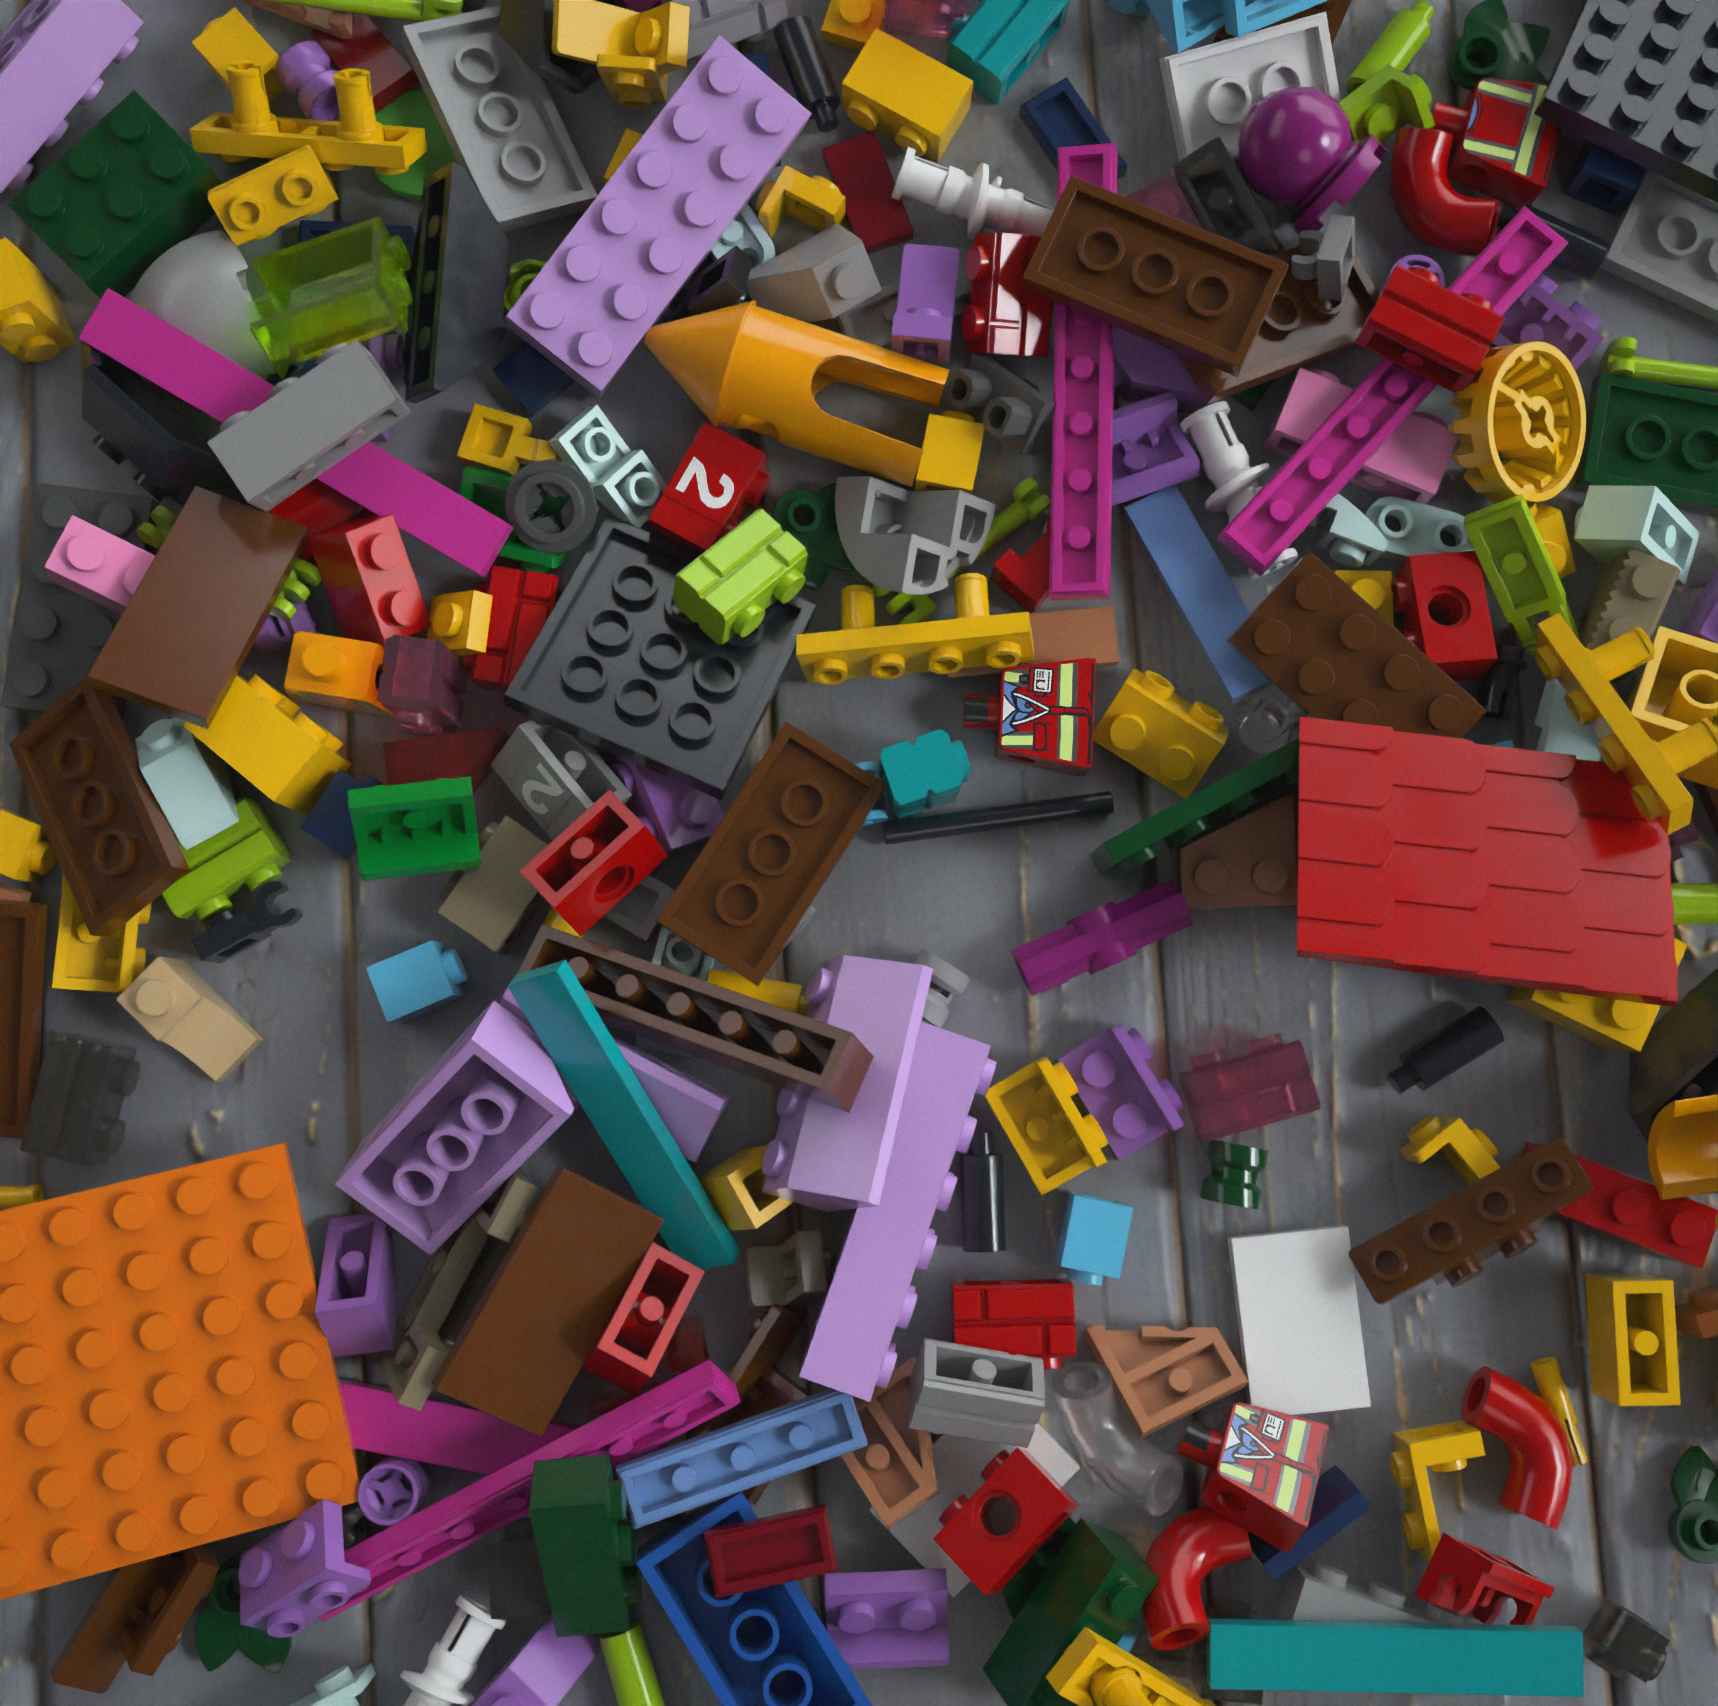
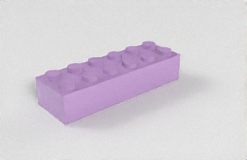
[506,35,812,399]
[799,1021,997,1402]

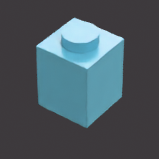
[366,940,467,1024]
[1054,1191,1134,1286]

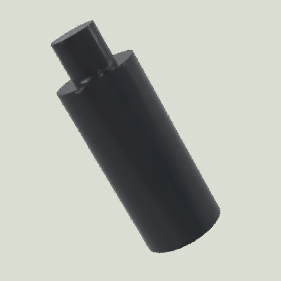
[773,16,841,133]
[1497,204,1610,281]
[1387,1006,1504,1094]
[960,1132,1006,1252]

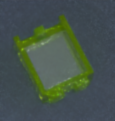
[250,216,413,380]

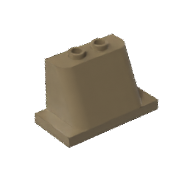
[376,1168,538,1411]

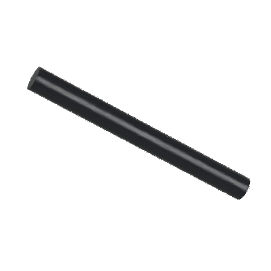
[883,791,1114,845]

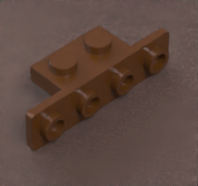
[1349,1137,1593,1305]
[660,1303,812,1521]
[50,1543,220,1694]

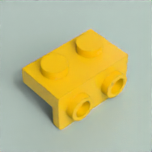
[207,145,339,246]
[1093,668,1230,798]
[50,872,152,993]
[983,1057,1109,1196]

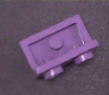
[1112,392,1200,506]
[606,754,724,855]
[238,1499,371,1638]

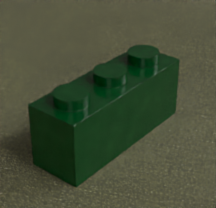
[529,1454,642,1637]
[982,1518,1159,1706]

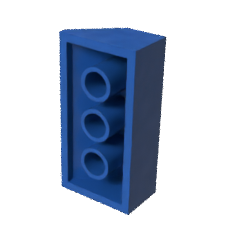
[636,1491,873,1706]

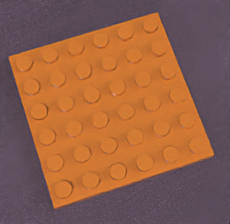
[0,1142,362,1600]

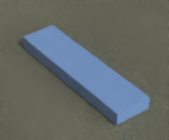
[1123,485,1274,705]
[616,1388,868,1529]

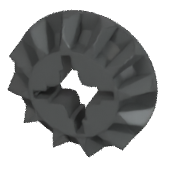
[505,458,600,553]

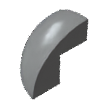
[129,230,275,375]
[835,476,996,595]

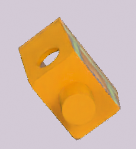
[284,631,413,720]

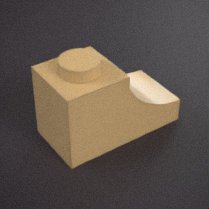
[116,956,264,1082]

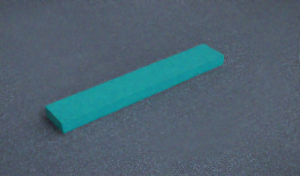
[507,959,740,1270]
[1206,1618,1584,1697]

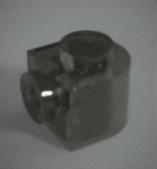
[1583,1595,1670,1683]

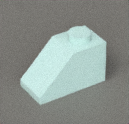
[1574,485,1700,586]
[135,717,239,850]

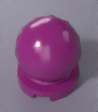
[1238,87,1388,235]

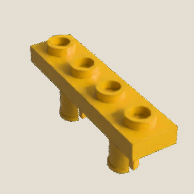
[189,61,427,175]
[796,573,1035,685]
[1533,613,1718,835]
[1046,1627,1216,1706]

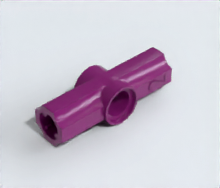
[1011,880,1193,996]

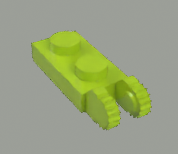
[1463,494,1579,656]

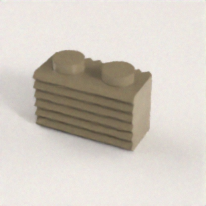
[1577,548,1680,686]

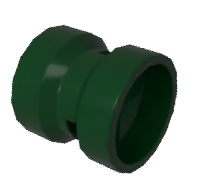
[1200,1139,1269,1209]

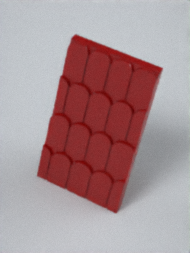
[1297,717,1678,1007]

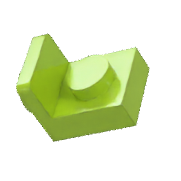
[1339,64,1435,143]

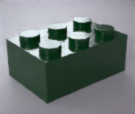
[7,90,223,299]

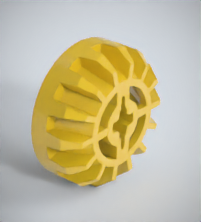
[1448,341,1586,503]

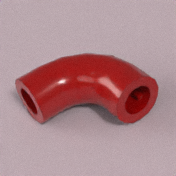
[1391,127,1500,257]
[1461,1366,1573,1530]
[1141,1504,1252,1650]

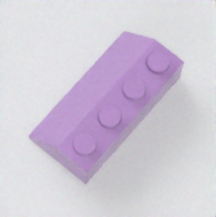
[0,0,144,193]
[762,955,933,1212]
[500,987,732,1163]
[335,1000,574,1255]

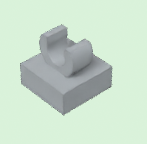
[1291,214,1356,301]

